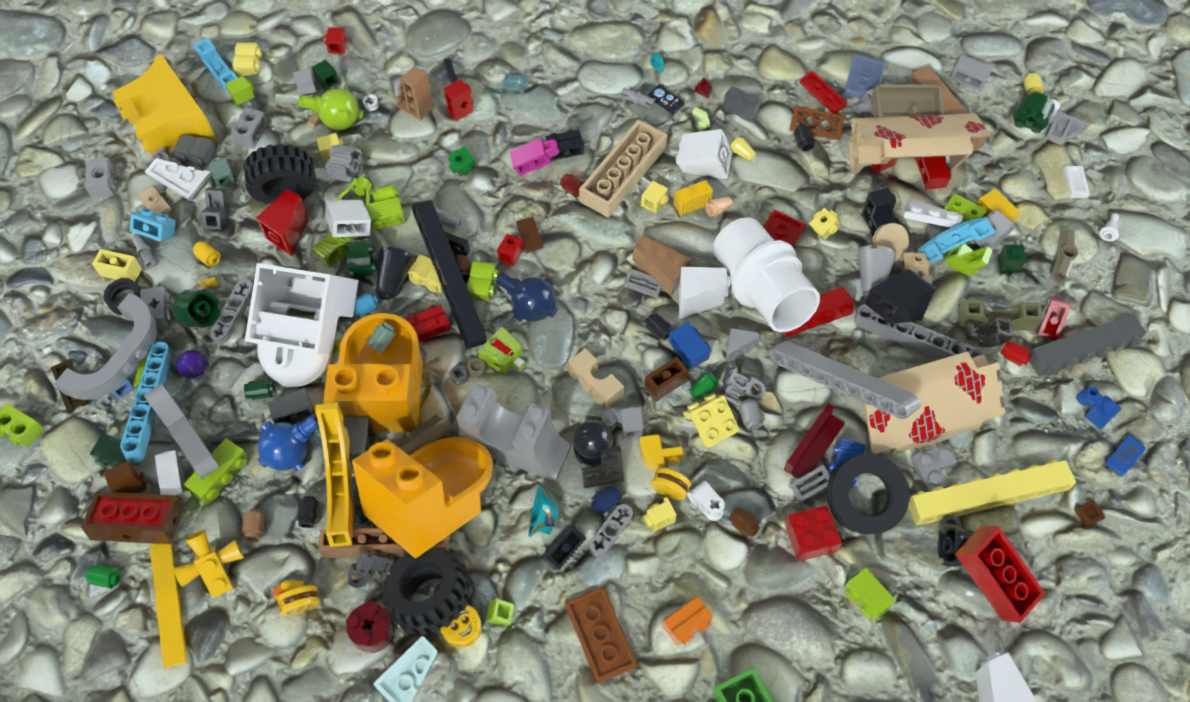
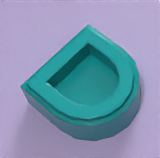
[650,53,664,74]

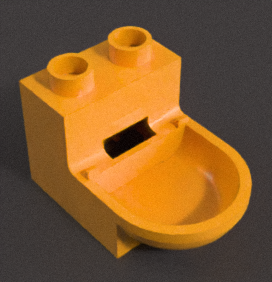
[324,313,423,432]
[352,437,493,559]

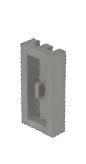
[623,269,663,298]
[788,465,830,503]

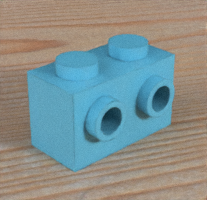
[130,208,176,242]

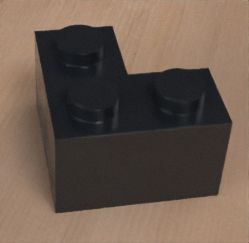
[861,187,900,236]

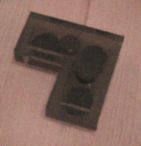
[581,446,624,489]

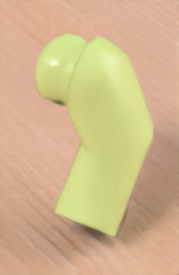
[692,107,710,130]

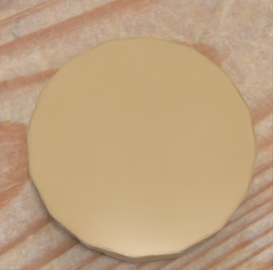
[873,223,909,259]

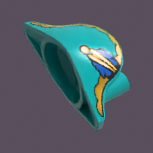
[528,485,561,537]

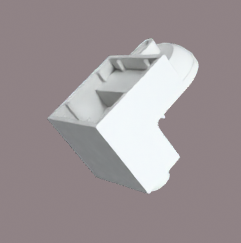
[245,263,359,387]

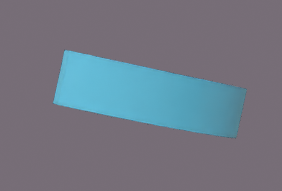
[193,38,238,91]
[918,217,996,263]

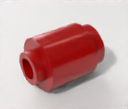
[1000,340,1032,367]

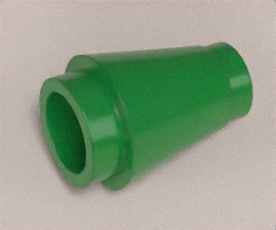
[689,372,718,399]

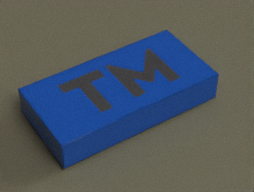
[1105,435,1147,477]

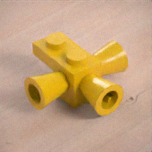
[174,530,244,598]

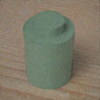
[366,322,396,353]

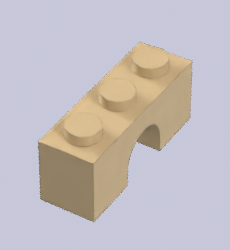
[568,349,625,409]

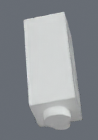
[155,450,192,503]

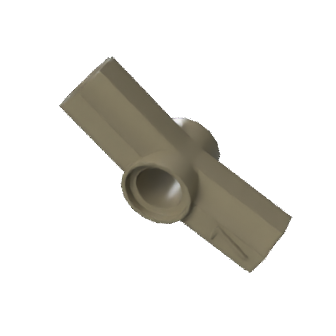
[1050,229,1078,282]

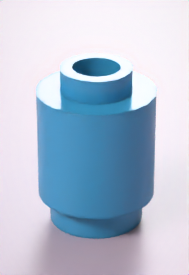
[354,292,379,316]

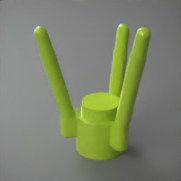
[337,177,372,206]

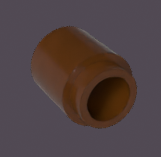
[455,255,471,282]
[729,507,760,538]

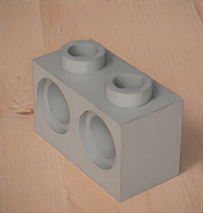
[231,108,268,149]

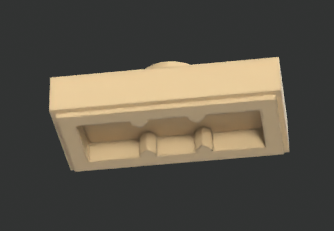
[137,185,172,214]

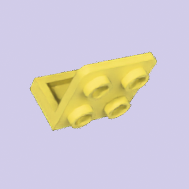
[683,393,739,447]

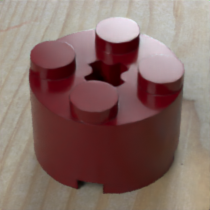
[346,602,394,653]

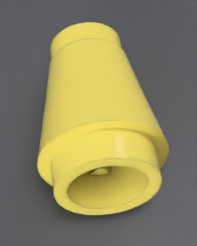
[730,137,756,161]

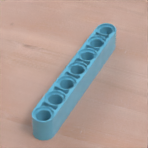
[120,342,173,464]

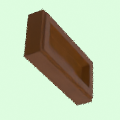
[516,217,544,253]

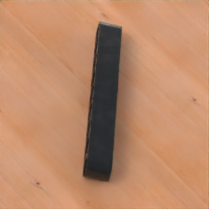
[412,200,487,349]

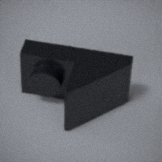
[444,231,470,256]

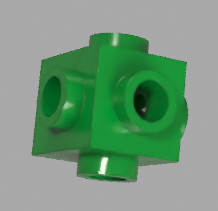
[447,146,477,177]

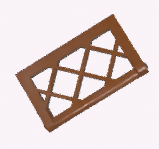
[789,106,845,141]

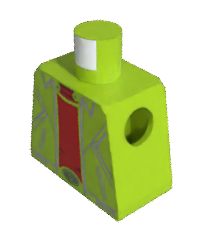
[478,327,526,373]

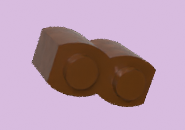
[103,461,147,493]

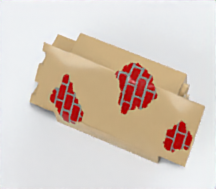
[848,113,992,174]
[864,351,1006,456]

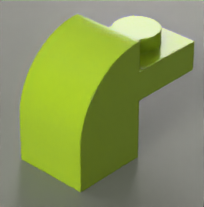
[944,243,992,275]

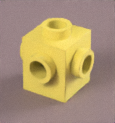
[809,208,840,240]

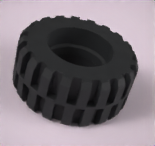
[244,144,316,204]
[382,547,470,635]

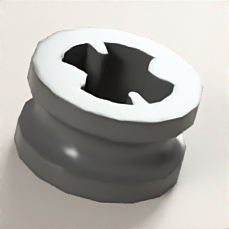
[450,365,468,385]

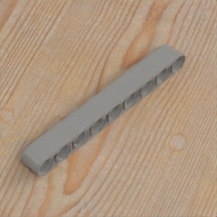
[768,340,921,419]

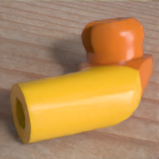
[273,580,304,601]

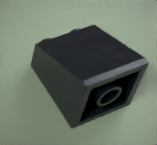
[865,269,936,324]

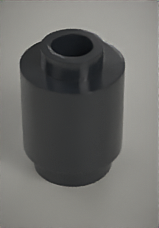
[793,125,815,152]
[645,313,674,341]
[297,496,320,528]

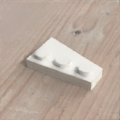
[145,158,212,201]
[904,198,963,228]

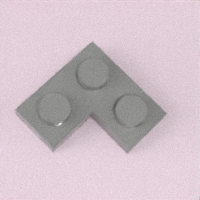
[910,445,958,492]

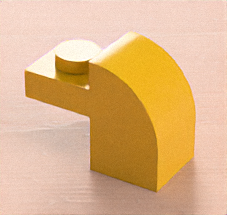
[639,435,683,471]

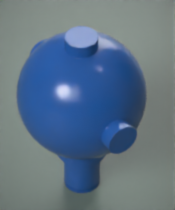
[258,414,319,472]

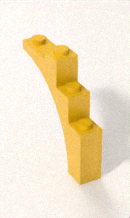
[315,402,355,547]

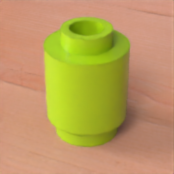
[371,184,399,202]

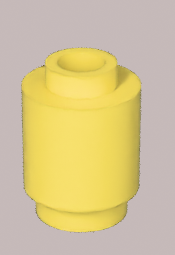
[1024,73,1044,95]

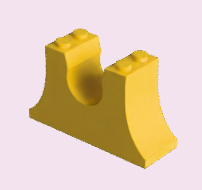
[112,54,216,155]

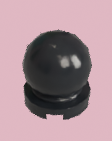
[573,419,613,468]

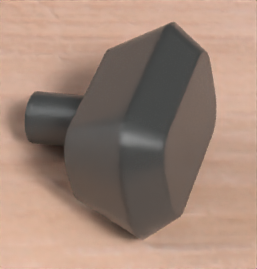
[354,510,369,525]

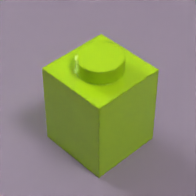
[225,76,255,106]

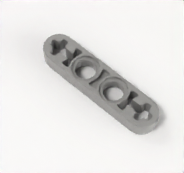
[210,279,253,344]

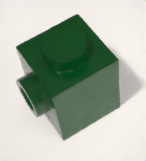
[311,59,339,90]
[998,245,1027,272]

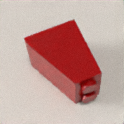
[256,189,308,256]

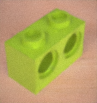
[0,403,45,448]

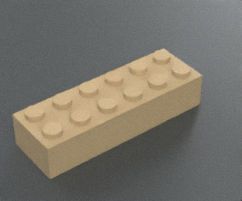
[579,120,667,218]

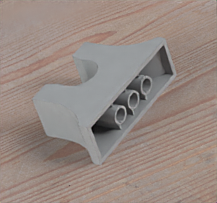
[451,383,571,482]

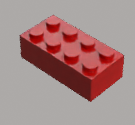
[955,526,1046,623]

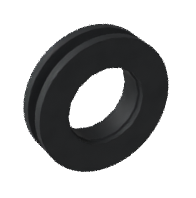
[827,454,910,534]

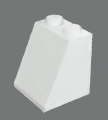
[676,129,733,179]
[679,267,730,319]
[975,652,1037,702]

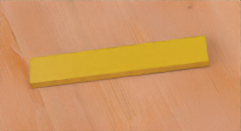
[149,542,188,669]

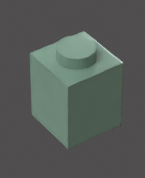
[209,158,236,188]

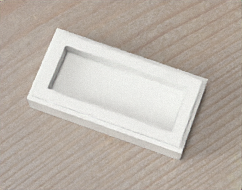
[1063,166,1090,198]

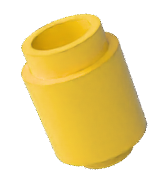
[193,241,221,267]

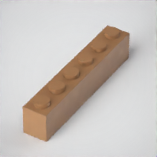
[908,66,987,151]
[318,528,450,558]

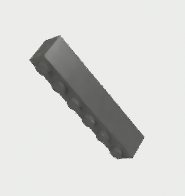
[1029,314,1146,377]

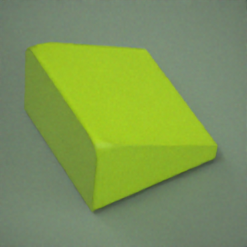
[485,598,515,626]

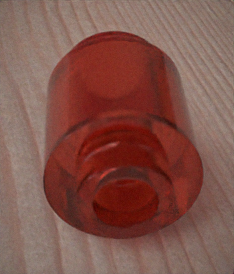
[560,173,585,198]

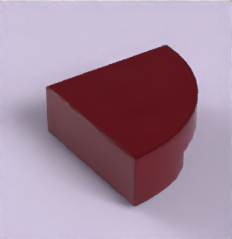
[694,77,711,98]

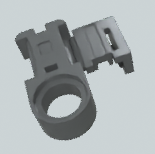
[348,547,394,588]

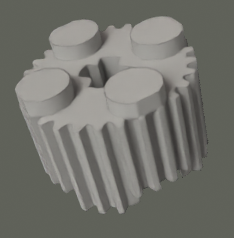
[325,144,363,183]

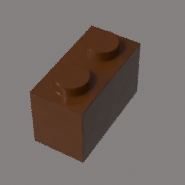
[644,357,688,402]

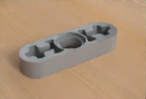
[590,504,633,557]

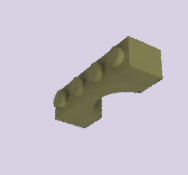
[957,299,1043,331]

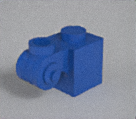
[1076,386,1122,430]

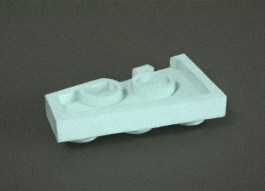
[373,636,438,702]

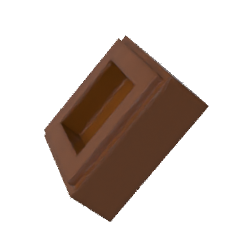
[1074,500,1106,528]

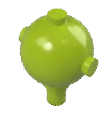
[298,88,363,130]

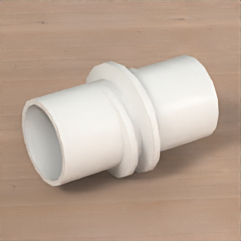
[713,218,820,332]

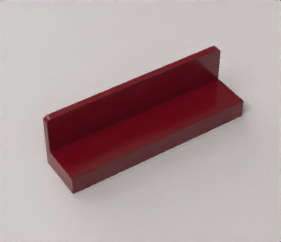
[784,403,845,483]

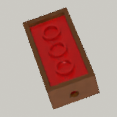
[81,491,184,544]

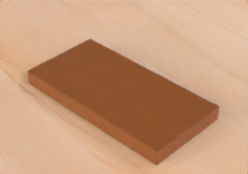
[564,587,638,685]

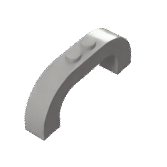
[54,293,157,400]

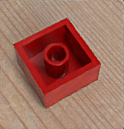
[784,505,842,562]

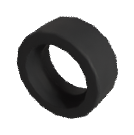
[103,278,141,315]

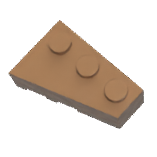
[395,66,434,121]

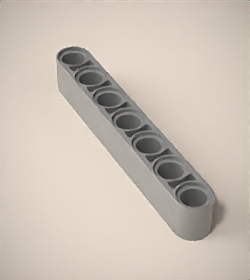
[854,304,985,360]

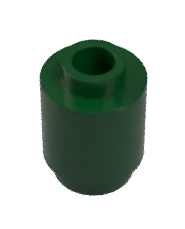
[244,378,275,400]

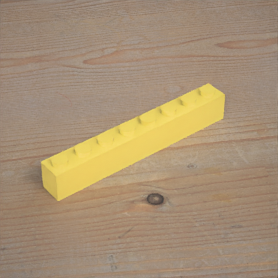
[908,460,1076,526]

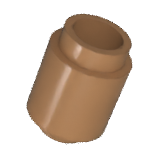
[242,509,266,542]

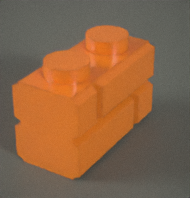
[662,596,713,646]

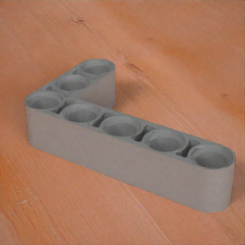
[144,384,220,479]

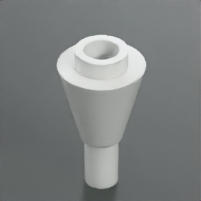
[1099,214,1119,241]

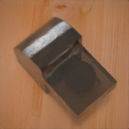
[965,316,1014,347]

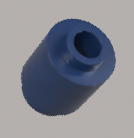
[590,485,622,514]

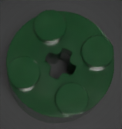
[1013,92,1055,133]
[345,239,378,279]
[172,289,220,328]

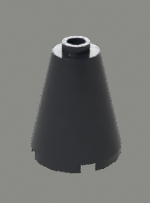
[376,247,416,301]
[937,524,974,567]

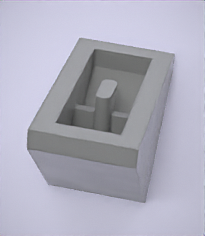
[725,328,760,363]

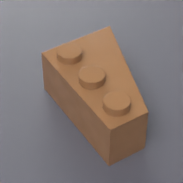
[632,235,691,296]

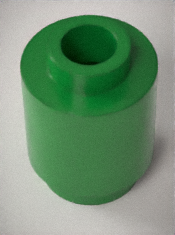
[85,564,121,589]

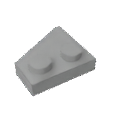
[1045,111,1090,145]

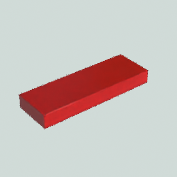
[799,70,848,114]

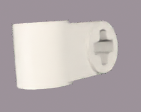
[687,480,725,521]

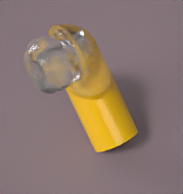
[192,277,218,290]

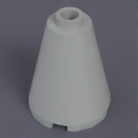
[858,245,896,298]

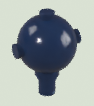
[496,272,558,322]

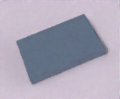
[844,55,886,99]

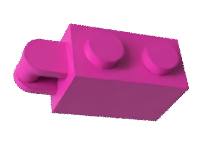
[509,138,559,176]

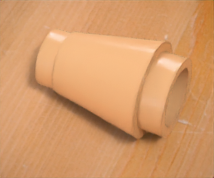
[705,197,733,217]

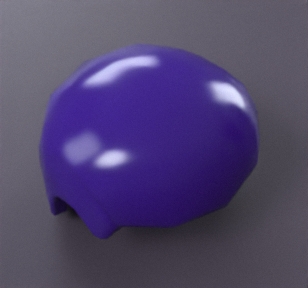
[176,350,209,379]

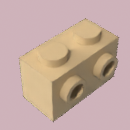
[899,253,932,284]

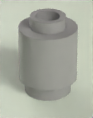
[739,399,763,430]

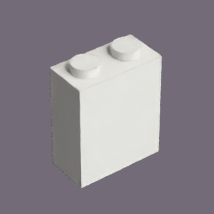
[325,200,371,237]

